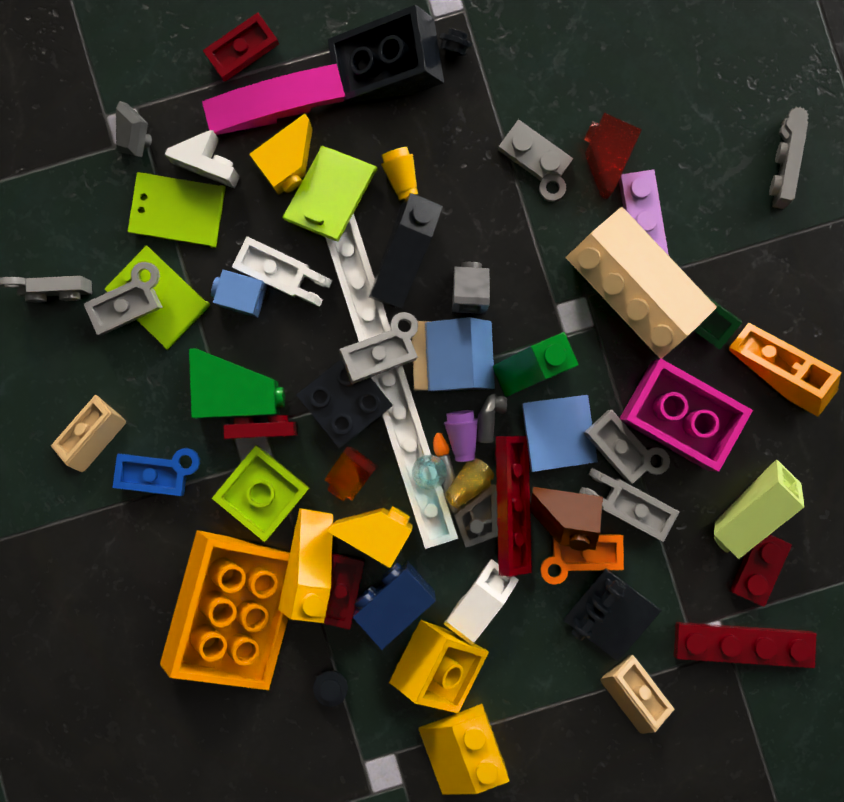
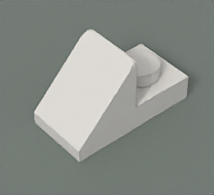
[165,130,240,189]

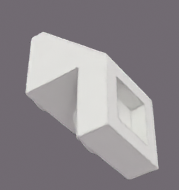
[444,559,519,645]

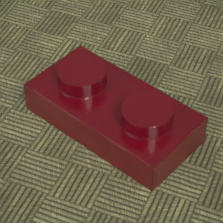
[202,12,279,82]
[224,415,298,439]
[729,534,792,607]
[321,553,365,629]

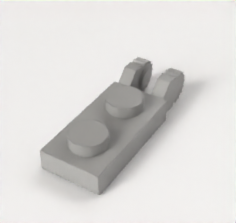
[769,106,809,209]
[579,468,679,542]

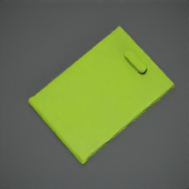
[283,146,378,242]
[128,172,226,248]
[105,245,210,350]

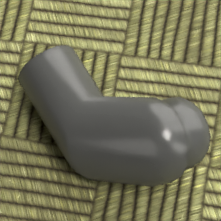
[477,394,507,443]

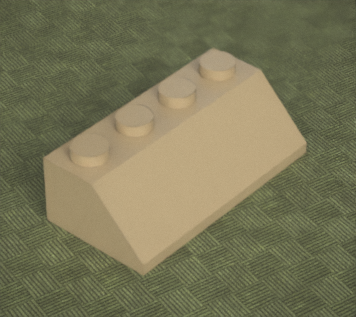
[565,207,717,359]

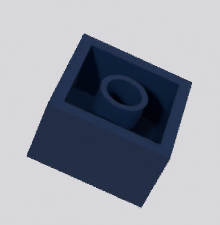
[353,560,436,650]

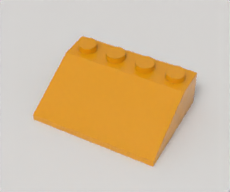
[160,530,290,690]

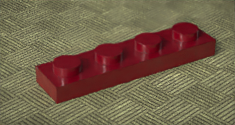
[495,436,532,576]
[674,622,817,668]

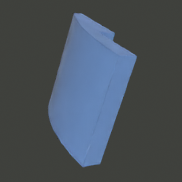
[522,395,598,472]

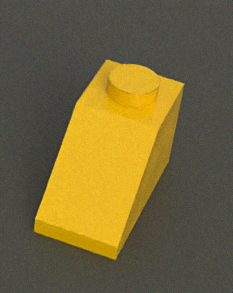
[249,114,312,195]

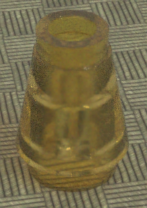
[444,458,494,508]

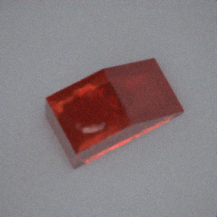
[584,113,642,200]
[325,446,379,501]

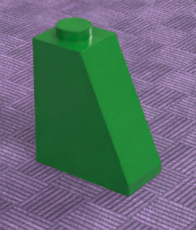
[493,332,579,397]
[189,348,285,419]

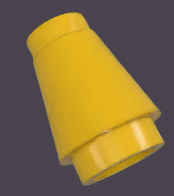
[381,147,418,200]

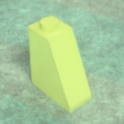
[714,460,804,559]

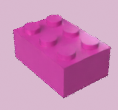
[620,358,753,472]

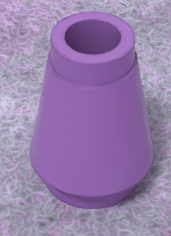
[444,410,478,462]

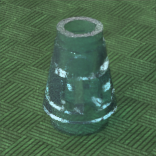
[412,455,447,490]

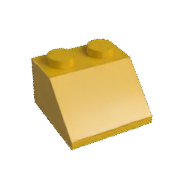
[328,506,413,568]
[389,620,489,713]
[419,704,510,795]

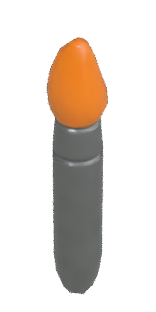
[433,432,461,514]

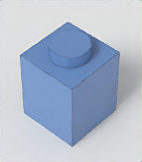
[211,269,267,318]

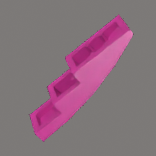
[202,64,345,135]

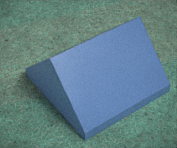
[425,317,495,391]

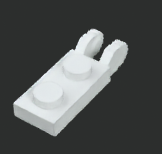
[232,237,332,307]

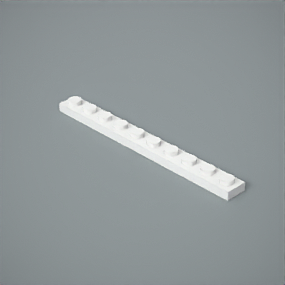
[321,213,458,549]

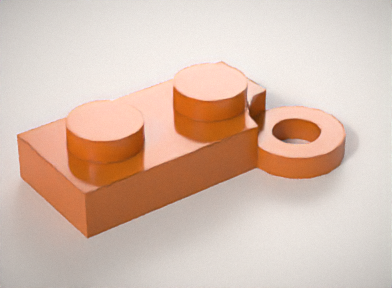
[540,534,624,585]

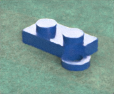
[113,448,200,496]

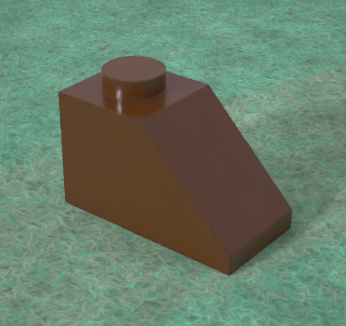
[530,487,603,551]

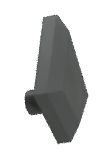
[116,101,152,157]
[454,484,498,547]

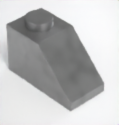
[452,262,490,314]

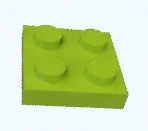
[212,445,310,542]

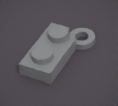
[498,119,573,202]
[84,262,163,335]
[0,276,92,303]
[339,312,418,384]
[584,410,670,484]

